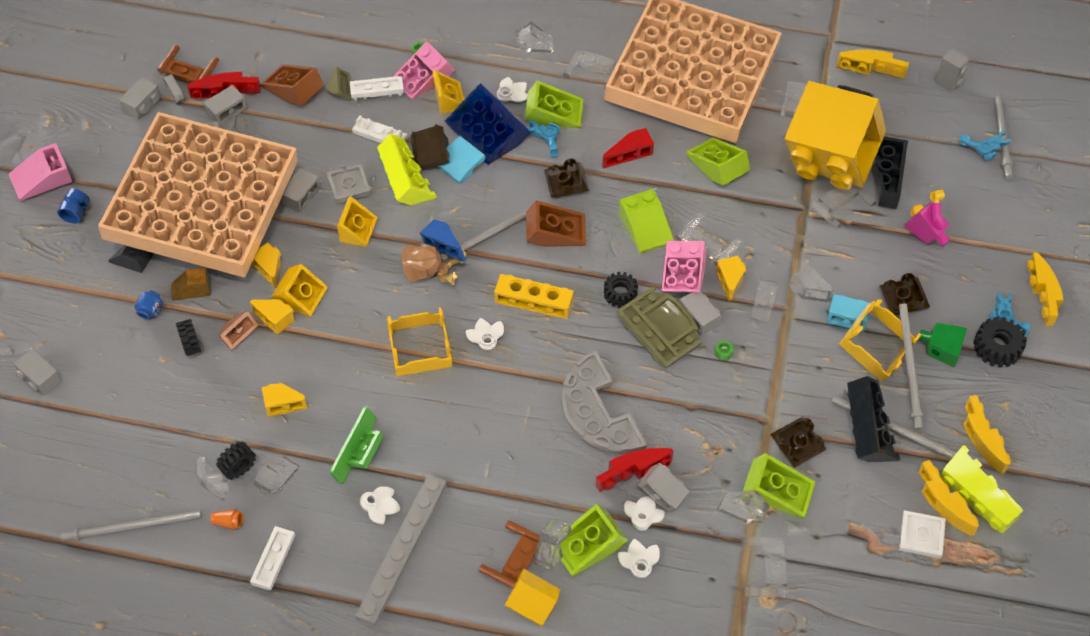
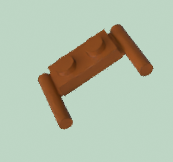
[157,45,220,83]
[479,520,546,588]

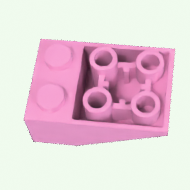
[393,41,456,100]
[9,143,72,201]
[662,241,707,293]

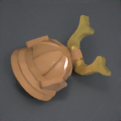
[401,243,467,285]

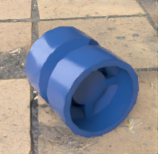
[57,189,90,224]

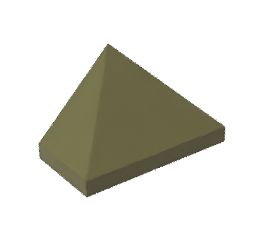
[324,67,352,101]

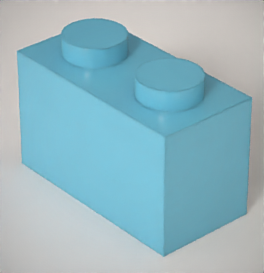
[826,294,870,332]

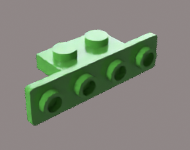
[330,407,384,483]

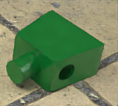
[918,323,967,367]

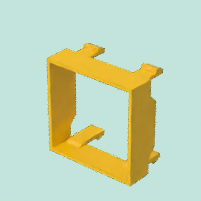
[839,299,921,381]
[387,307,452,376]

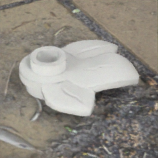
[497,77,528,102]
[466,318,504,350]
[360,486,400,525]
[624,496,665,531]
[618,539,660,578]

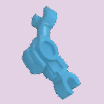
[525,121,561,158]
[959,131,1011,161]
[990,292,1031,337]

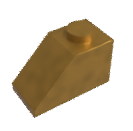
[171,267,210,301]

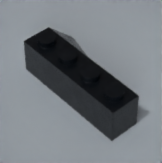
[875,136,908,209]
[108,245,154,273]
[847,376,901,462]

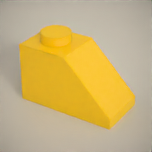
[252,243,282,288]
[715,256,746,301]
[250,299,295,335]
[262,383,307,417]

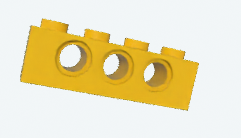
[494,274,574,320]

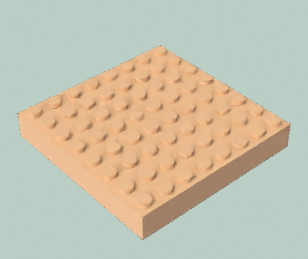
[604,0,782,144]
[98,112,298,278]

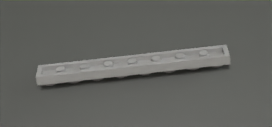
[355,474,447,627]

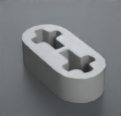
[163,74,184,103]

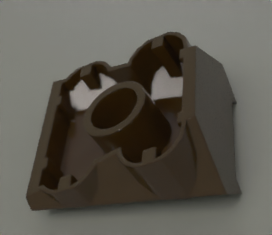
[410,124,450,171]
[544,158,589,198]
[879,273,930,315]
[770,416,827,467]

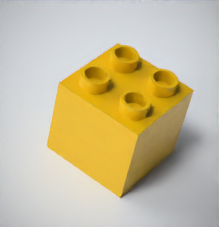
[784,81,886,190]

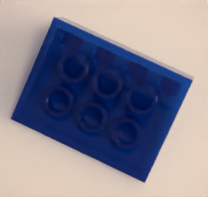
[445,83,532,165]

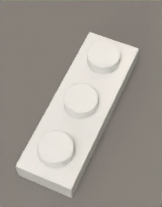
[250,526,295,591]

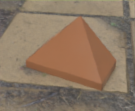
[218,310,259,350]

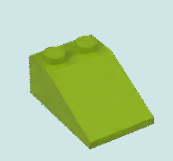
[525,81,584,128]
[686,137,750,185]
[618,189,674,254]
[742,453,816,518]
[550,504,628,577]

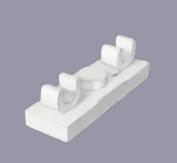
[350,76,404,101]
[352,115,408,143]

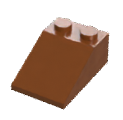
[260,64,324,105]
[526,200,586,247]

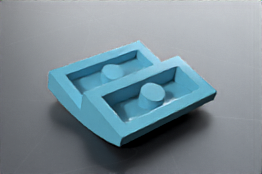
[438,136,485,184]

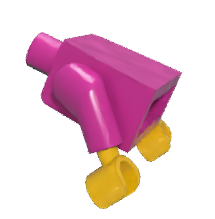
[905,189,950,246]

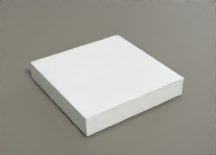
[899,510,946,559]

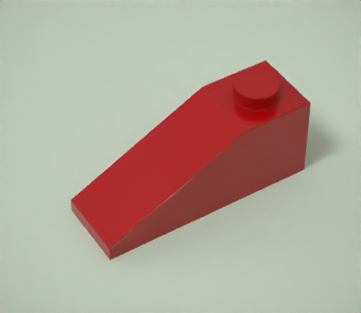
[602,128,654,169]

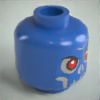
[134,290,163,320]

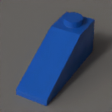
[420,219,466,262]

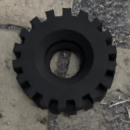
[973,317,1027,368]

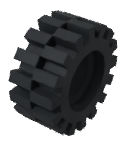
[604,272,638,308]
[176,319,201,356]
[216,441,256,480]

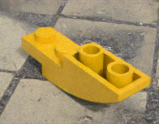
[836,50,909,79]
[1027,252,1064,326]
[963,395,1011,474]
[918,460,979,536]

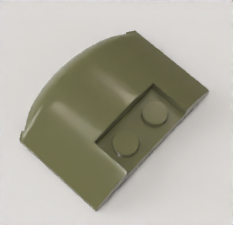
[617,287,702,368]

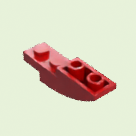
[187,72,261,99]
[596,448,674,492]

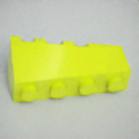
[377,133,437,205]
[940,445,1023,534]

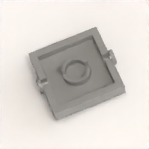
[326,164,371,204]

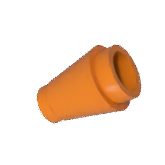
[210,509,243,530]

